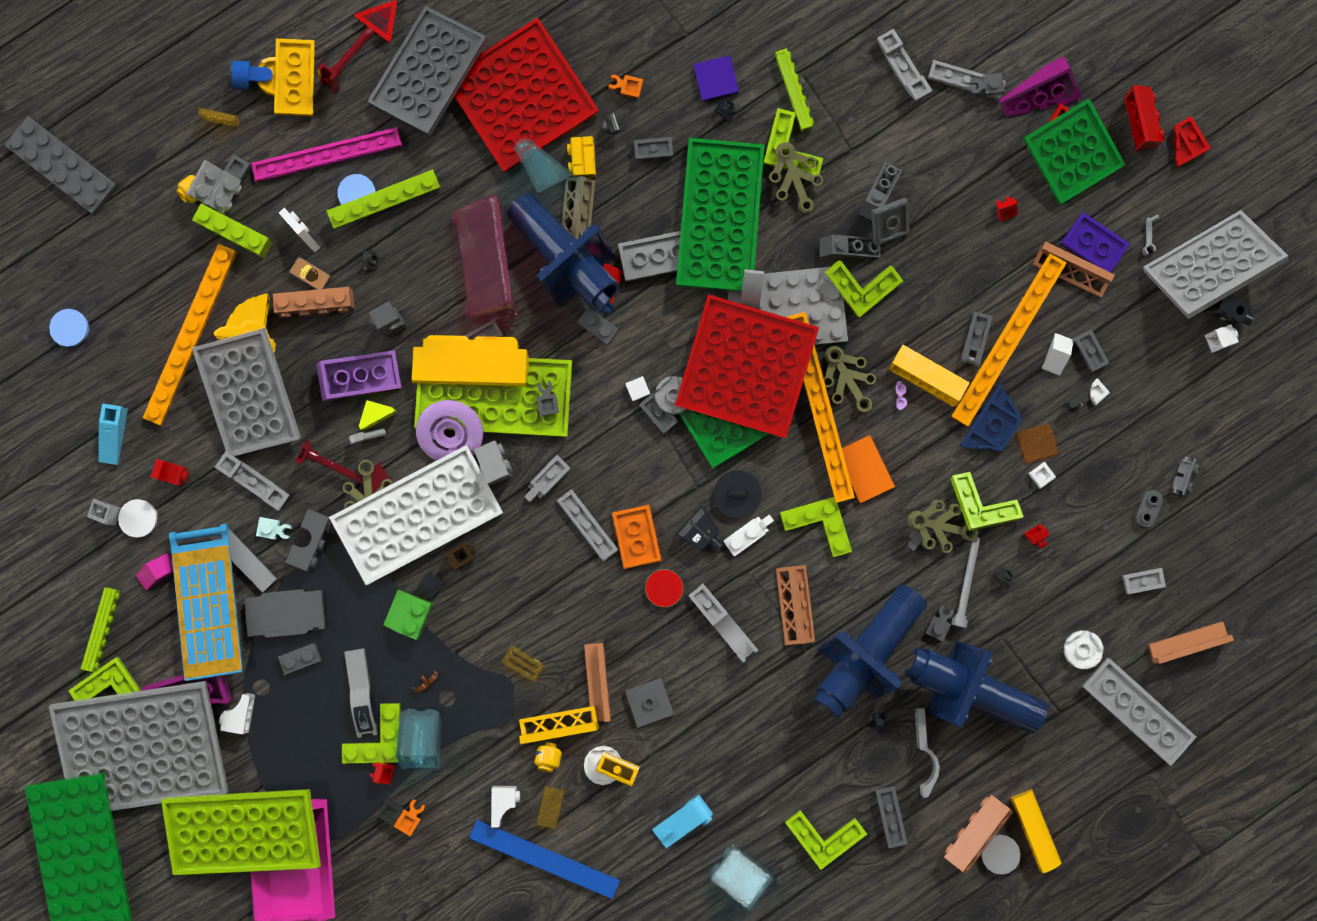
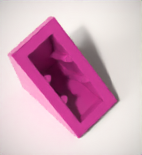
[136,553,173,591]

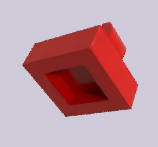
[996,196,1018,222]
[1023,524,1050,549]
[370,762,395,784]

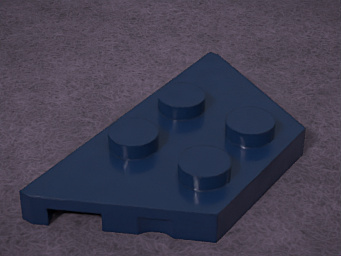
[959,383,1023,452]

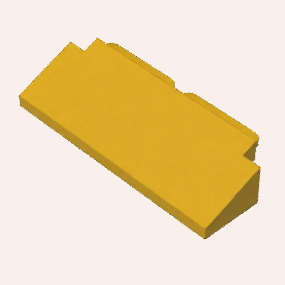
[412,335,529,386]

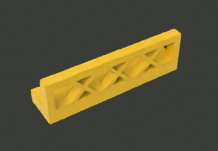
[519,706,599,744]

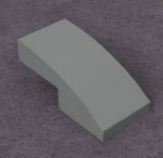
[740,269,764,309]

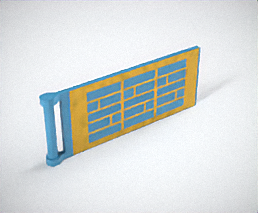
[169,524,243,681]

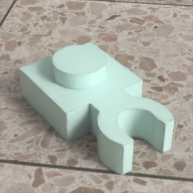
[256,517,292,539]

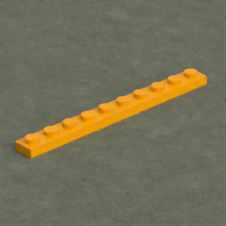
[143,244,237,426]
[951,253,1067,427]
[787,312,855,503]

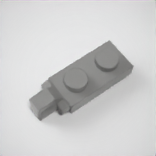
[524,455,571,503]

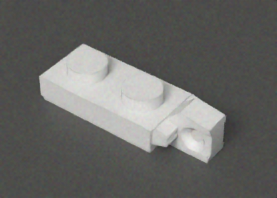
[723,515,774,556]

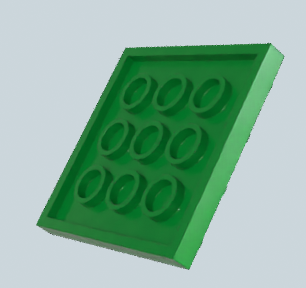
[1023,99,1125,204]
[679,409,769,469]

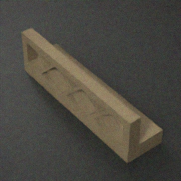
[561,176,595,239]

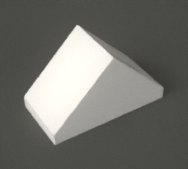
[1042,333,1073,376]

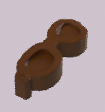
[413,670,439,693]

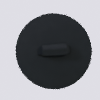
[713,470,761,518]

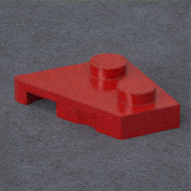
[1173,116,1211,168]

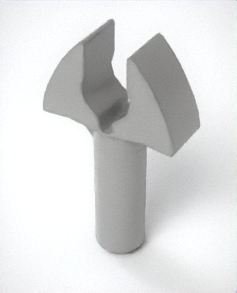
[349,428,386,445]

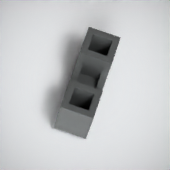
[368,301,407,337]
[285,509,333,572]

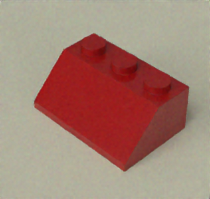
[1124,85,1164,151]

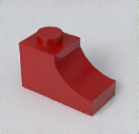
[151,459,189,486]

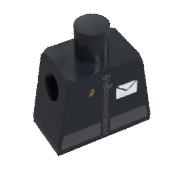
[1203,294,1254,326]
[676,506,723,552]

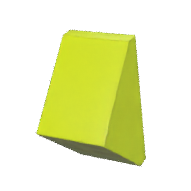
[359,401,397,431]

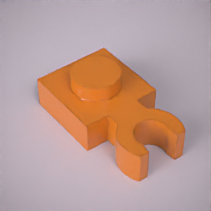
[608,75,643,99]
[394,799,425,836]

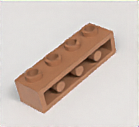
[273,287,354,318]
[944,795,1013,874]

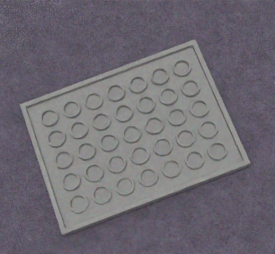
[49,681,229,811]

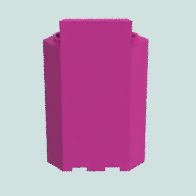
[251,799,335,921]

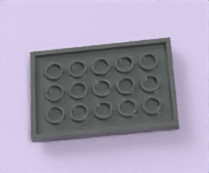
[367,6,488,136]

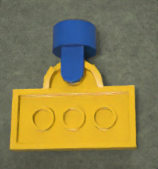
[230,38,315,116]

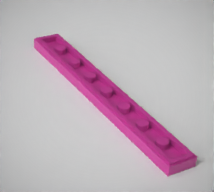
[251,127,403,183]

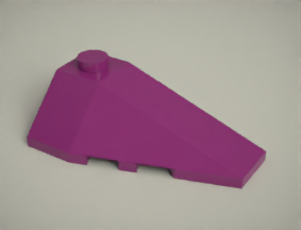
[999,56,1082,117]

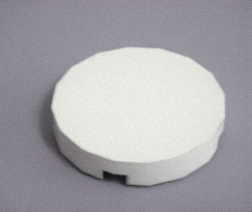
[118,499,158,538]
[1064,631,1103,669]
[584,746,621,785]

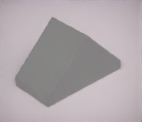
[87,499,121,526]

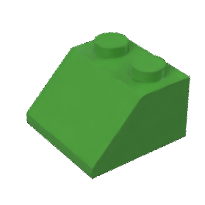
[384,589,434,640]

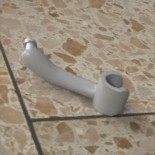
[1142,215,1160,256]

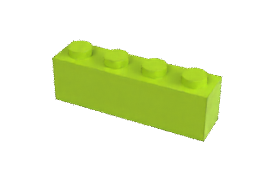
[192,204,273,258]

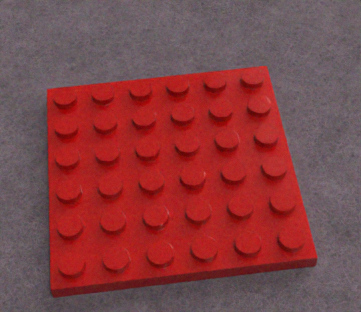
[454,17,599,173]
[675,295,819,438]

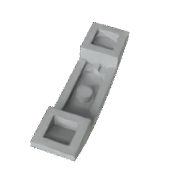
[877,29,932,101]
[215,452,290,511]

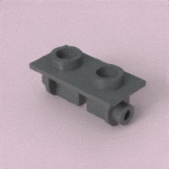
[1171,456,1200,498]

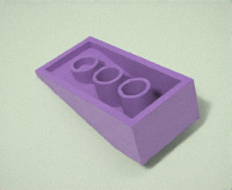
[316,350,401,402]

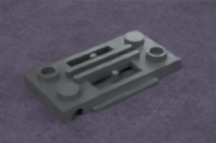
[244,589,326,637]

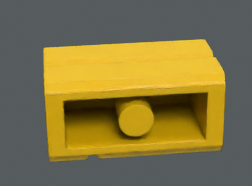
[567,136,596,178]
[596,751,640,787]

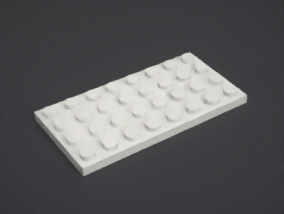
[329,445,503,585]

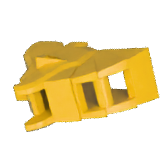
[214,294,276,353]

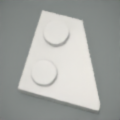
[279,208,321,252]

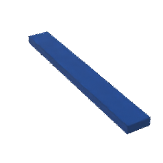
[469,819,620,899]

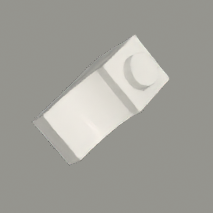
[1205,325,1239,353]
[219,693,255,734]
[491,786,520,827]

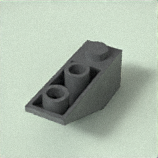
[859,162,902,221]
[820,235,880,259]

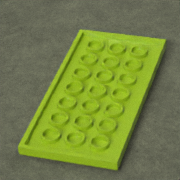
[414,358,572,437]
[161,789,321,875]

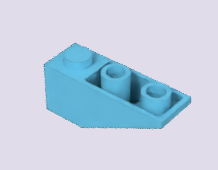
[98,404,128,465]

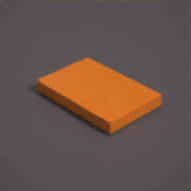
[842,435,895,503]
[612,505,661,569]

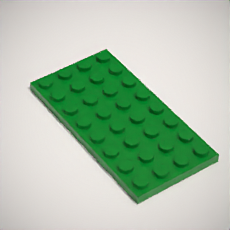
[676,138,764,292]
[25,772,132,921]

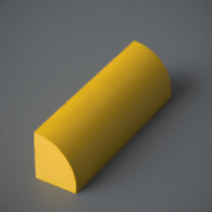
[888,345,969,407]
[1010,789,1062,873]

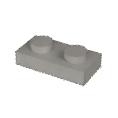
[1122,568,1166,594]

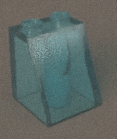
[513,138,571,193]
[396,709,441,769]
[710,845,773,911]

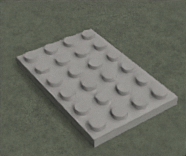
[1143,210,1288,319]
[727,267,848,345]
[192,328,301,456]

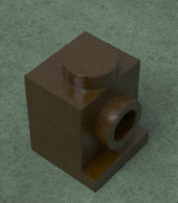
[445,542,476,571]

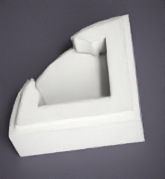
[1090,379,1110,406]

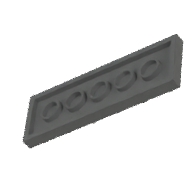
[5,116,118,215]

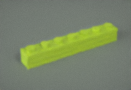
[775,48,814,132]
[81,587,120,672]

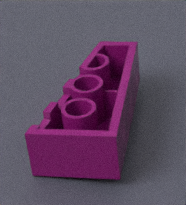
[142,674,233,704]

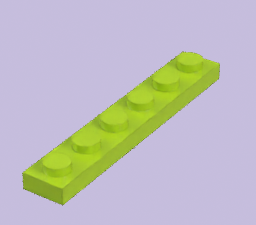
[327,170,440,229]

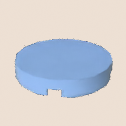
[338,174,375,204]
[49,309,89,347]

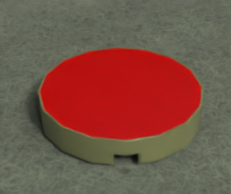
[645,569,683,607]

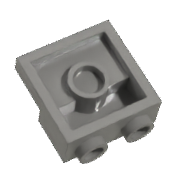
[186,160,241,214]

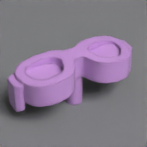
[895,381,907,411]

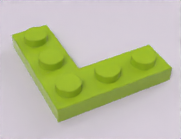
[763,108,823,178]
[824,261,903,317]
[950,472,1024,531]
[780,497,852,557]
[69,657,141,701]
[342,703,401,764]
[785,810,867,869]

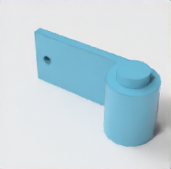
[652,795,713,848]

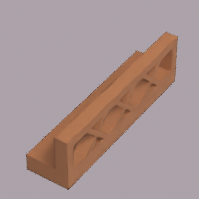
[1032,241,1115,298]
[776,565,815,645]
[1148,622,1234,664]
[584,643,611,722]

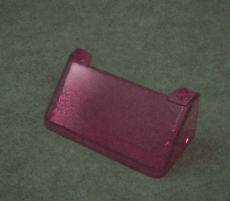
[452,194,517,322]

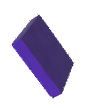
[693,55,739,102]

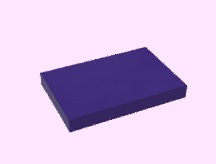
[1060,212,1130,273]

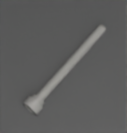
[951,536,980,628]

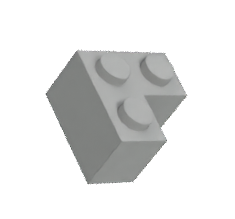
[474,441,513,486]

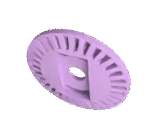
[416,400,483,461]

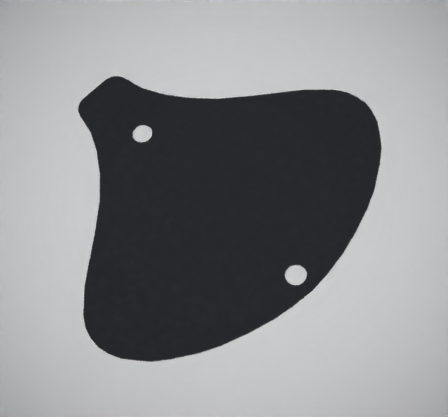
[243,543,514,841]

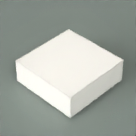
[625,376,650,401]
[1028,462,1056,489]

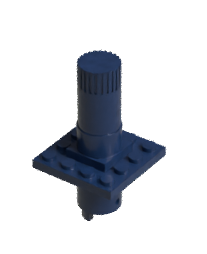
[506,193,619,315]
[814,585,927,719]
[904,641,1048,734]

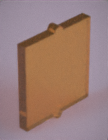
[1017,423,1058,463]

